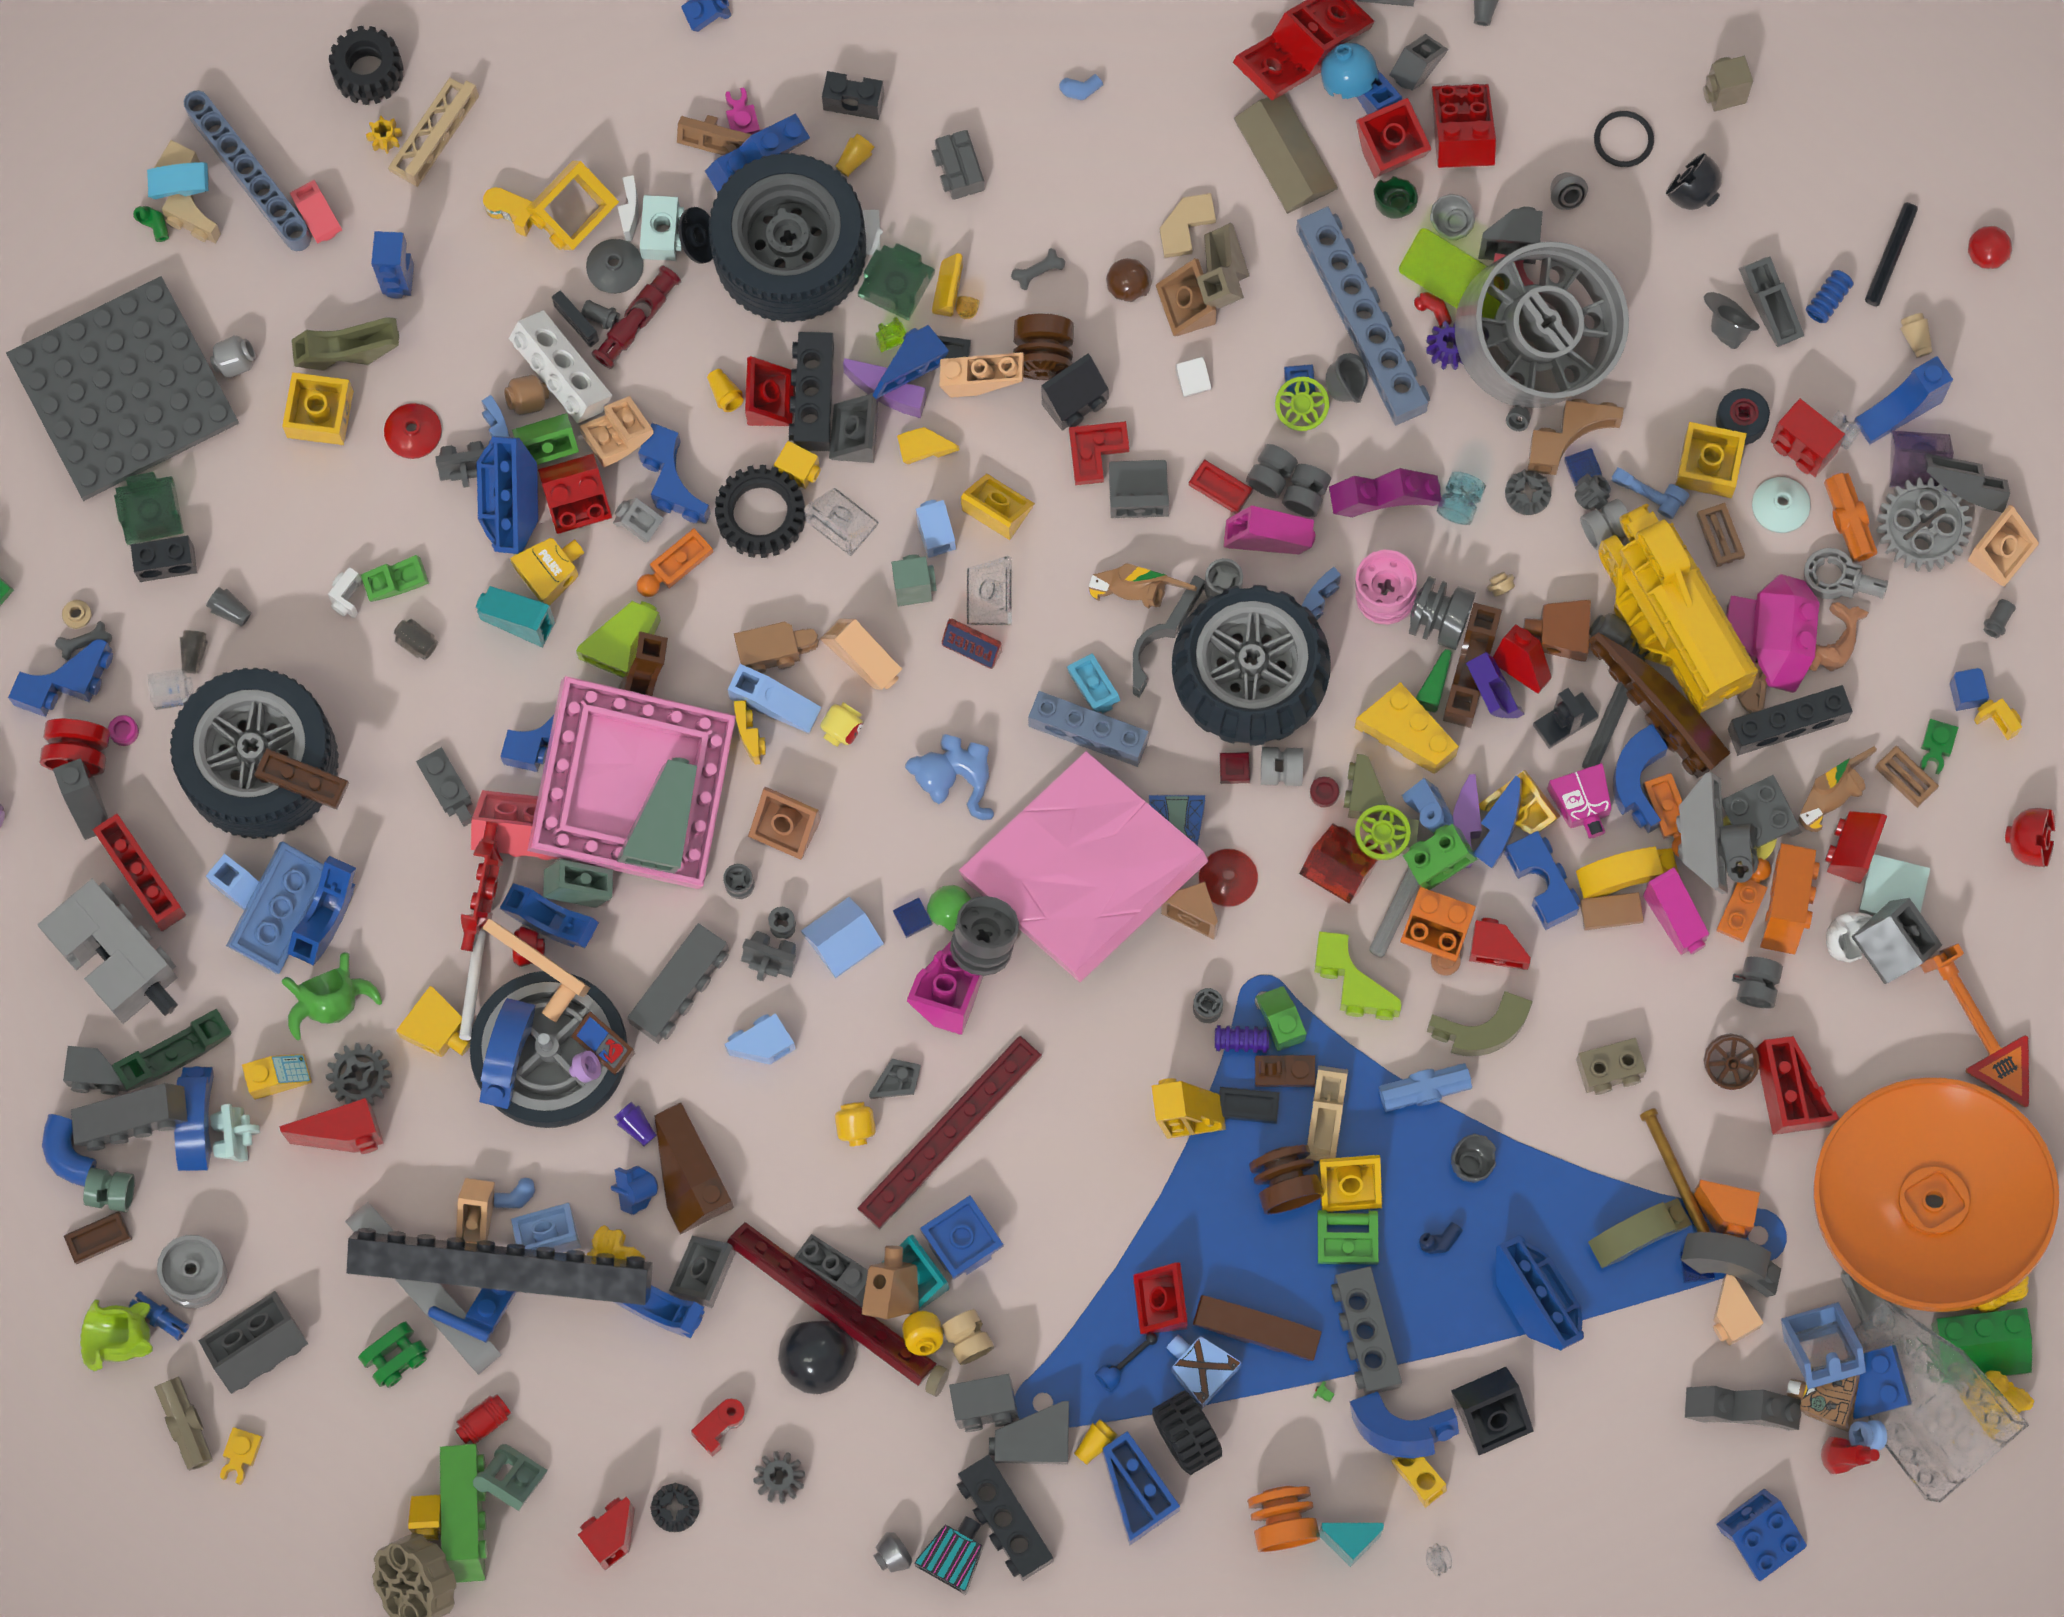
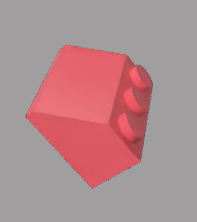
[471,790,559,860]

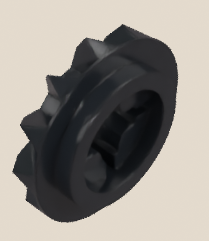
[650,1483,699,1532]

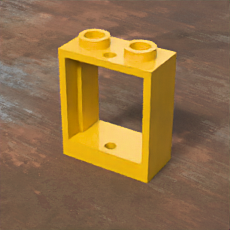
[526,161,619,250]

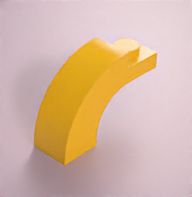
[1576,846,1680,898]

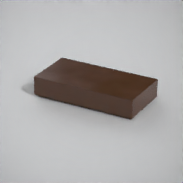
[64,1211,132,1265]

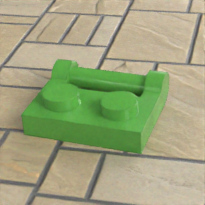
[1317,1210,1379,1265]

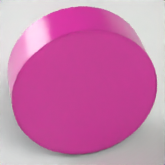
[108,715,139,746]

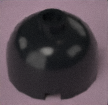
[1666,153,1722,210]

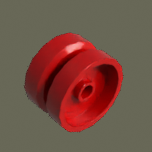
[39,718,110,776]

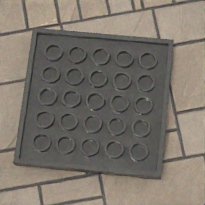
[6,276,239,501]

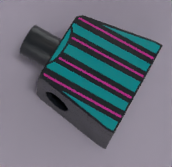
[914,1516,983,1595]

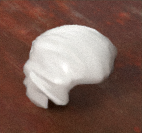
[1826,912,1873,963]

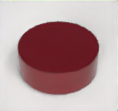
[1310,777,1339,808]

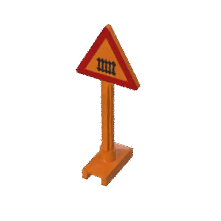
[1920,943,2029,1107]

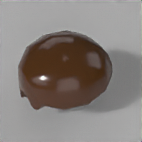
[1106,258,1152,302]

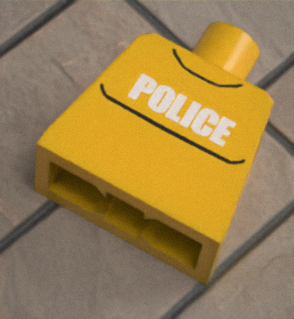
[510,538,585,605]

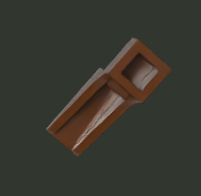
[618,632,668,696]

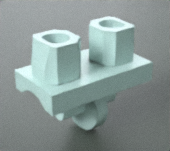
[210,1104,260,1162]

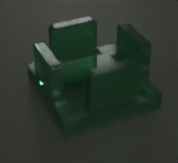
[858,243,935,321]
[114,472,184,545]

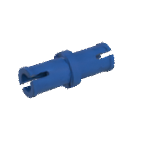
[129,1291,189,1341]

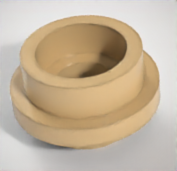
[1487,572,1515,597]
[62,600,92,629]

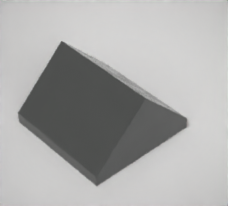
[829,393,879,463]
[669,1236,735,1308]

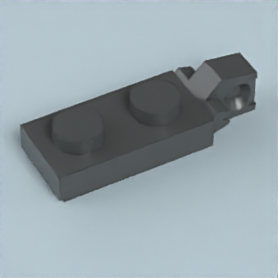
[416,747,473,827]

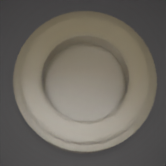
[925,1365,949,1397]

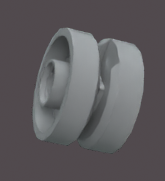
[157,1235,227,1308]

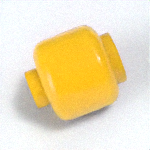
[835,1102,876,1147]
[902,1311,944,1356]

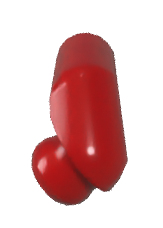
[1414,292,1453,328]

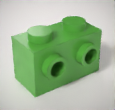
[512,413,579,465]
[1403,824,1478,890]

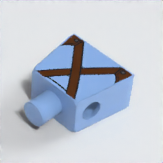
[1166,1335,1241,1409]

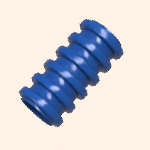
[1806,270,1854,323]

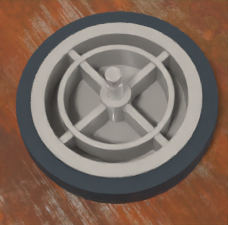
[470,971,627,1128]

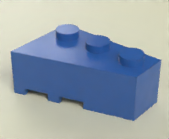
[1102,1431,1180,1545]

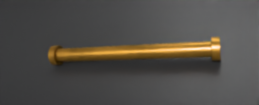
[1640,1108,1711,1232]

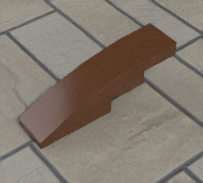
[1193,1295,1322,1361]

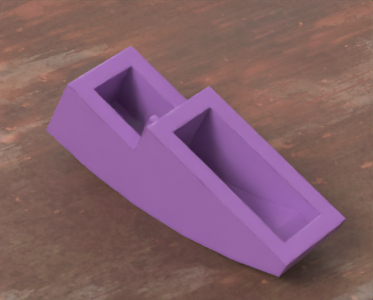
[843,358,926,418]
[1453,774,1482,868]

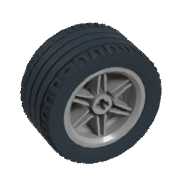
[170,668,339,839]

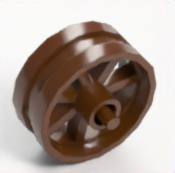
[1703,1033,1760,1090]

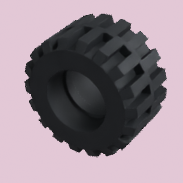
[329,26,404,105]
[1152,1390,1222,1475]

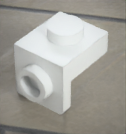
[328,567,362,618]

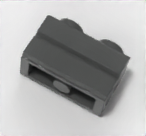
[931,130,985,200]

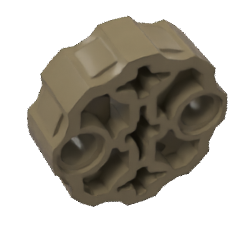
[372,1533,456,1617]

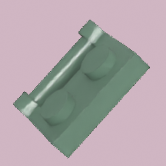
[473,1444,548,1511]

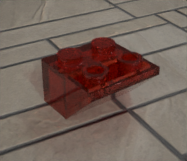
[1299,823,1383,904]

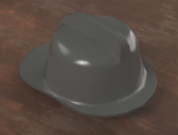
[1704,292,1760,349]

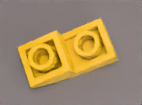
[734,700,766,765]

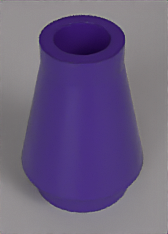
[614,1102,657,1147]

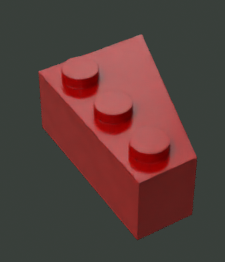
[1755,1036,1840,1135]

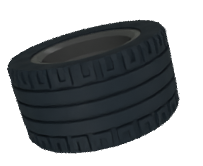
[709,153,867,322]

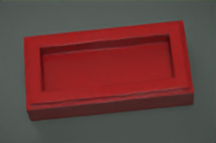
[1189,459,1253,514]

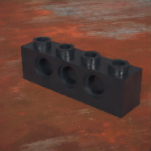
[789,332,834,451]
[1728,685,1853,756]
[956,1455,1054,1581]

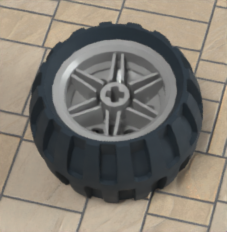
[1172,585,1331,746]

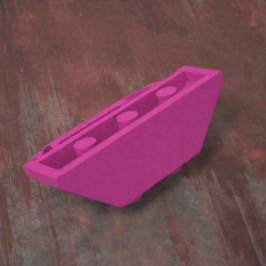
[1753,574,1819,693]

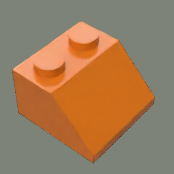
[1693,1180,1760,1238]

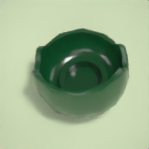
[1373,176,1418,219]

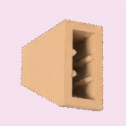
[820,619,902,690]

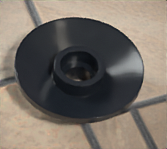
[678,207,713,264]

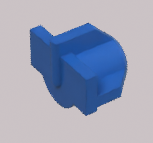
[611,1166,658,1215]

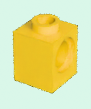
[774,441,821,489]

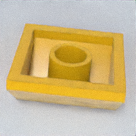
[961,473,1035,540]
[1318,1155,1382,1212]

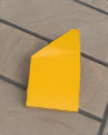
[897,427,960,464]

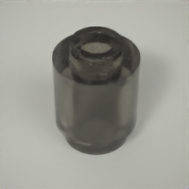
[394,618,438,660]

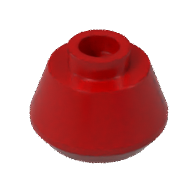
[513,927,545,967]

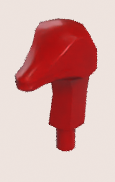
[1821,1437,1880,1474]

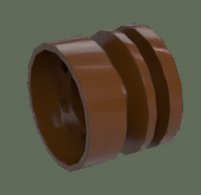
[1013,313,1074,380]
[1249,1145,1324,1215]

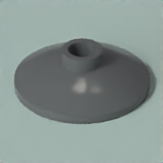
[586,239,643,294]

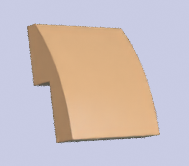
[579,396,654,468]

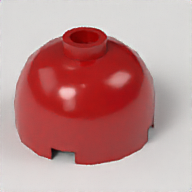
[2005,808,2055,867]

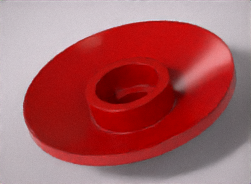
[384,403,442,459]

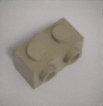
[1703,55,1753,112]
[1576,1038,1646,1095]

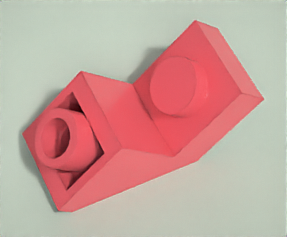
[290,180,342,244]

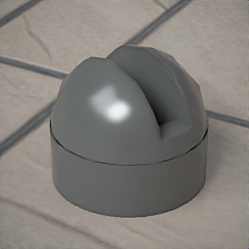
[1506,406,1531,432]

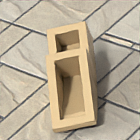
[1305,1066,1348,1161]

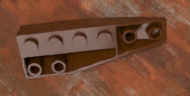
[1588,632,1730,778]

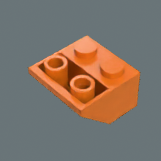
[1400,887,1476,962]

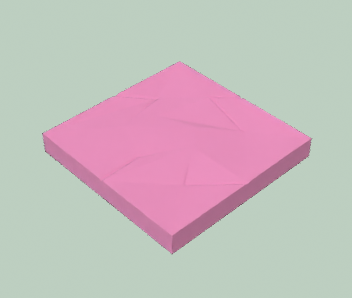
[527,676,736,889]
[959,751,1208,982]

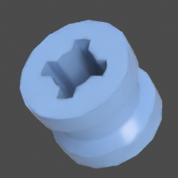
[1849,1420,1887,1450]

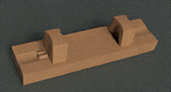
[677,115,789,155]

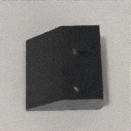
[1041,353,1109,431]
[1451,1367,1534,1455]

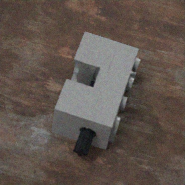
[37,878,178,1024]

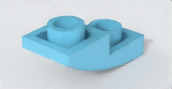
[147,162,209,200]

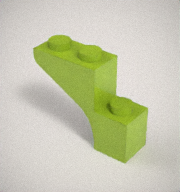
[1314,931,1401,1020]

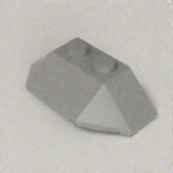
[1676,772,1728,894]

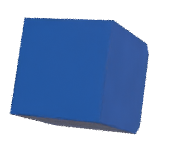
[1949,668,1989,711]

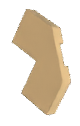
[1159,193,1216,258]

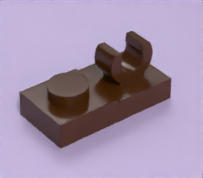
[1255,1055,1315,1087]

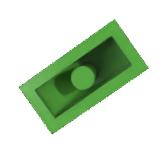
[1256,986,1307,1052]

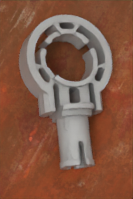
[1804,548,1888,599]

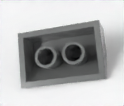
[198,1291,308,1394]

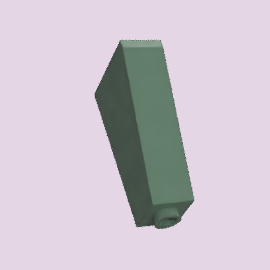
[617,758,697,874]

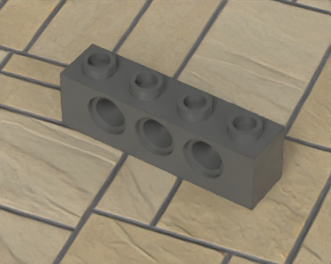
[1331,1266,1402,1396]

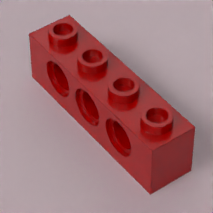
[92,813,186,931]

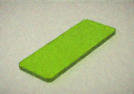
[1399,228,1505,319]

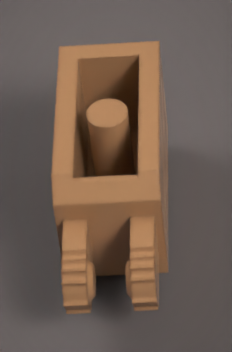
[734,621,819,674]

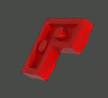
[1069,421,1129,486]

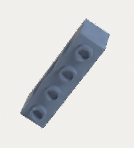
[1028,691,1149,767]

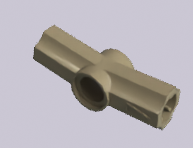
[154,1376,213,1471]

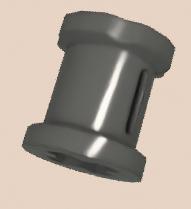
[768,906,796,939]

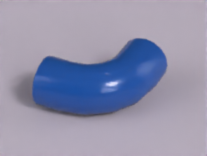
[42,1114,97,1187]

